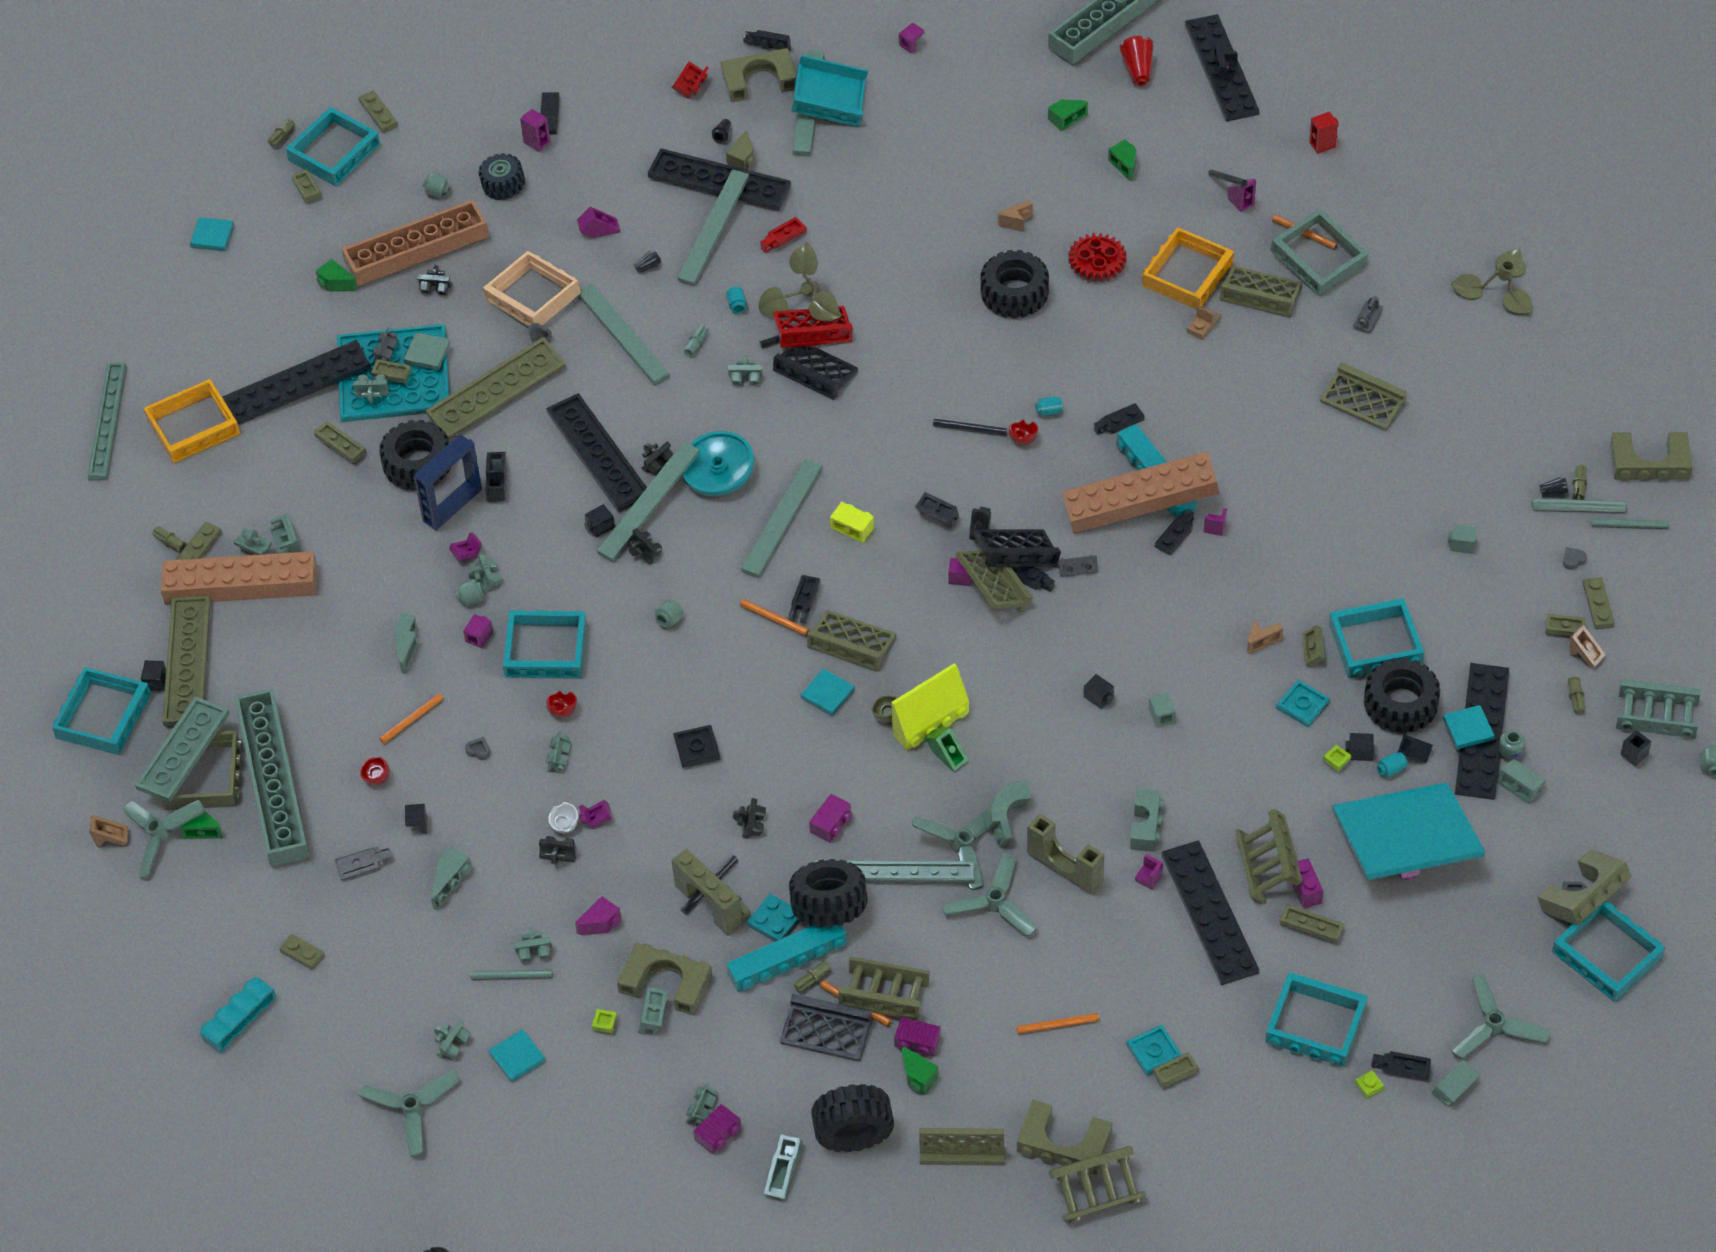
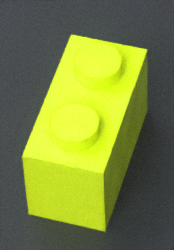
[830,502,874,543]

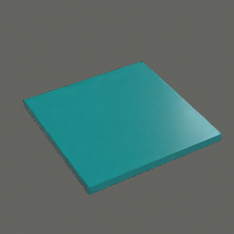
[337,324,450,422]
[1332,782,1485,880]

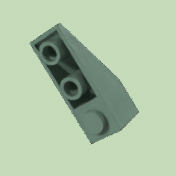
[431,846,472,910]

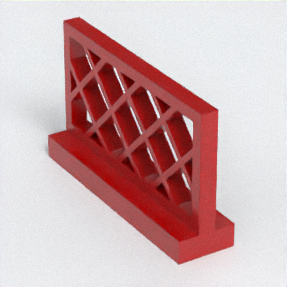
[773,306,853,348]

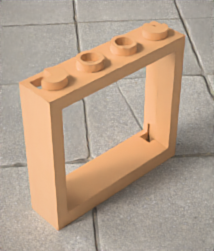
[483,251,581,326]

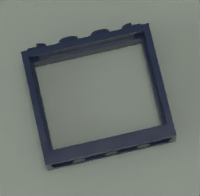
[413,434,482,531]

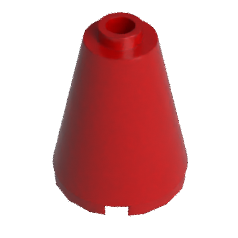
[1119,36,1154,86]

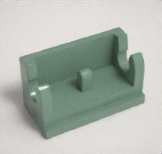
[270,513,300,553]
[1497,759,1546,804]
[638,987,668,1035]
[1431,1060,1480,1106]

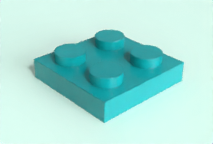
[747,893,800,942]

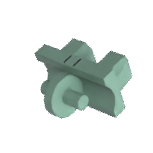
[728,355,762,385]
[353,375,389,403]
[233,529,272,555]
[468,554,501,592]
[514,927,552,962]
[434,1019,471,1060]

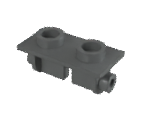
[1353,296,1383,332]
[372,327,398,364]
[1058,555,1098,577]

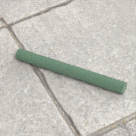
[1591,518,1669,528]
[470,969,552,979]

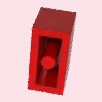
[1309,111,1339,154]

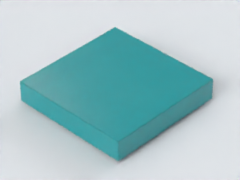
[190,217,234,251]
[801,668,855,716]
[1276,679,1330,728]
[1443,705,1494,749]
[1126,1025,1182,1077]
[488,1029,546,1082]

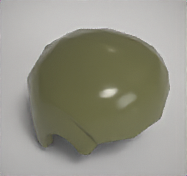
[871,695,897,723]

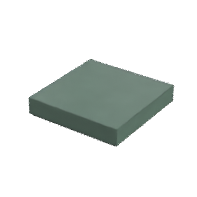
[404,332,451,370]

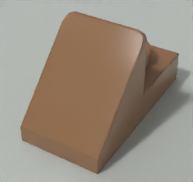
[998,200,1033,231]
[1187,307,1221,340]
[1247,620,1283,654]
[1570,625,1606,668]
[89,815,128,847]

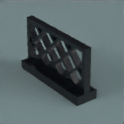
[773,345,858,400]
[974,529,1061,567]
[780,994,873,1061]

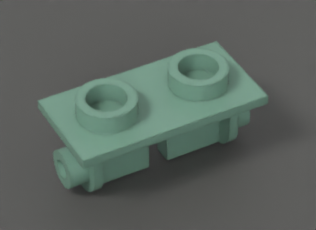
[546,730,571,772]
[686,1082,718,1126]

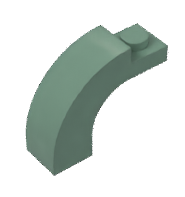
[985,780,1031,847]

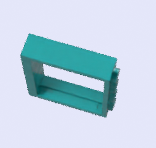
[286,107,381,187]
[1329,598,1424,678]
[503,610,587,679]
[52,667,151,755]
[1552,901,1665,1002]
[1265,972,1368,1067]

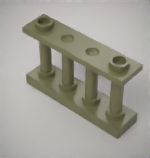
[1235,809,1303,904]
[839,957,930,1021]
[1048,1146,1147,1223]

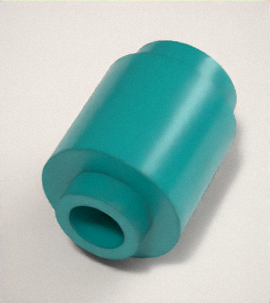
[726,286,747,314]
[1035,396,1063,417]
[1377,752,1408,778]

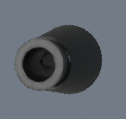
[712,119,731,143]
[634,250,661,273]
[1539,477,1568,496]

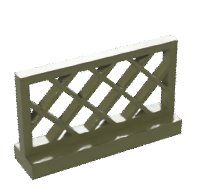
[1220,266,1302,317]
[1320,362,1407,431]
[955,547,1033,612]
[807,609,896,671]
[919,1128,1004,1165]

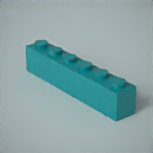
[1116,424,1197,518]
[726,925,847,992]

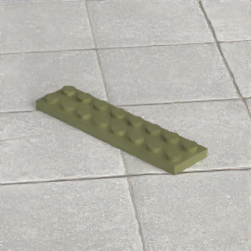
[426,337,566,440]
[163,595,211,726]

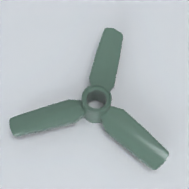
[123,800,204,879]
[912,810,987,889]
[942,853,1037,937]
[1452,974,1550,1059]
[359,1070,459,1157]

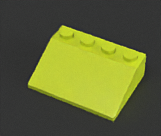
[891,663,969,751]

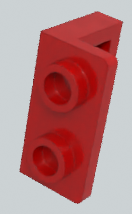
[671,61,709,99]

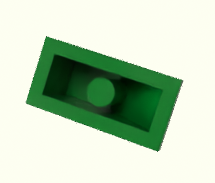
[1048,99,1088,131]
[1108,139,1136,181]
[316,259,357,292]
[925,727,969,771]
[180,810,223,839]
[902,1047,939,1095]

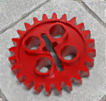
[1068,233,1127,282]

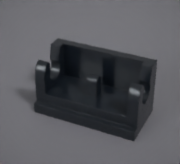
[915,492,959,527]

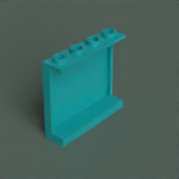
[791,55,869,127]

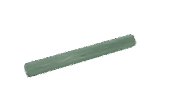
[1532,498,1627,512]

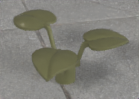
[759,242,841,321]
[1451,248,1533,314]

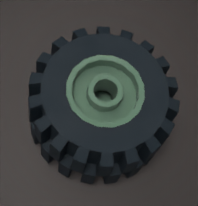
[478,153,525,200]

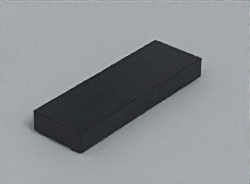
[540,92,560,134]

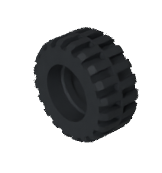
[980,250,1049,318]
[379,420,451,491]
[1364,657,1440,733]
[789,859,868,928]
[811,1084,894,1152]

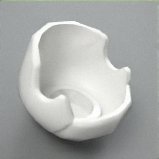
[548,802,578,834]

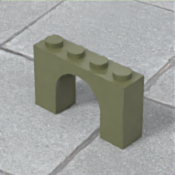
[721,48,796,102]
[1610,432,1692,480]
[1027,813,1104,894]
[672,849,742,936]
[1537,849,1631,925]
[617,942,712,1016]
[1017,1099,1113,1175]

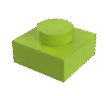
[1323,744,1351,771]
[592,1009,617,1034]
[1355,1070,1384,1099]

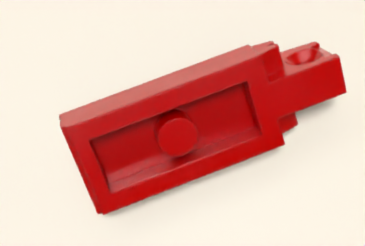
[760,217,807,253]

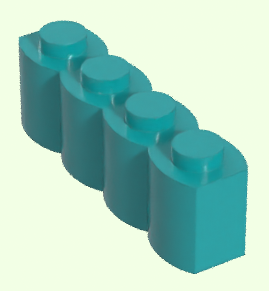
[200,976,276,1053]

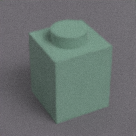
[1447,524,1477,554]
[1149,693,1176,727]

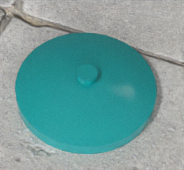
[682,431,755,496]

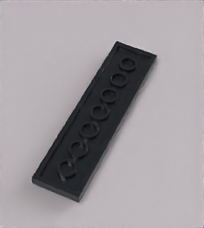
[1185,14,1259,122]
[648,148,791,210]
[222,340,371,425]
[546,393,647,511]
[1455,663,1509,800]
[1161,840,1259,985]

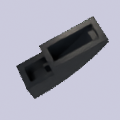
[485,452,506,501]

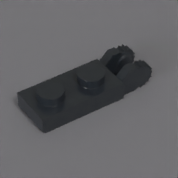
[788,575,821,623]

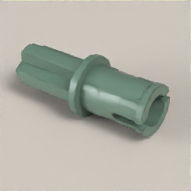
[684,325,708,357]

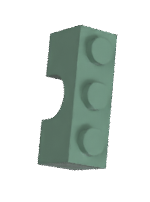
[1130,789,1164,852]

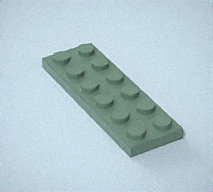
[135,697,230,803]

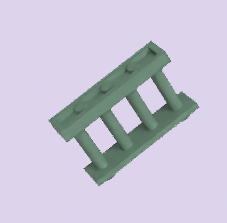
[1616,679,1701,738]

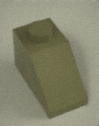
[726,131,755,170]

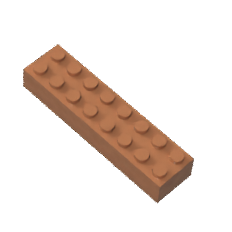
[341,200,489,286]
[1062,451,1220,533]
[161,551,317,605]

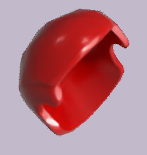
[1009,419,1039,445]
[546,691,577,718]
[360,757,390,785]

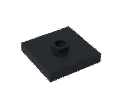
[673,725,720,768]

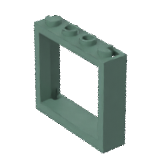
[1270,209,1368,296]

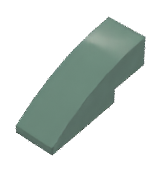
[395,613,418,674]
[764,1134,803,1199]

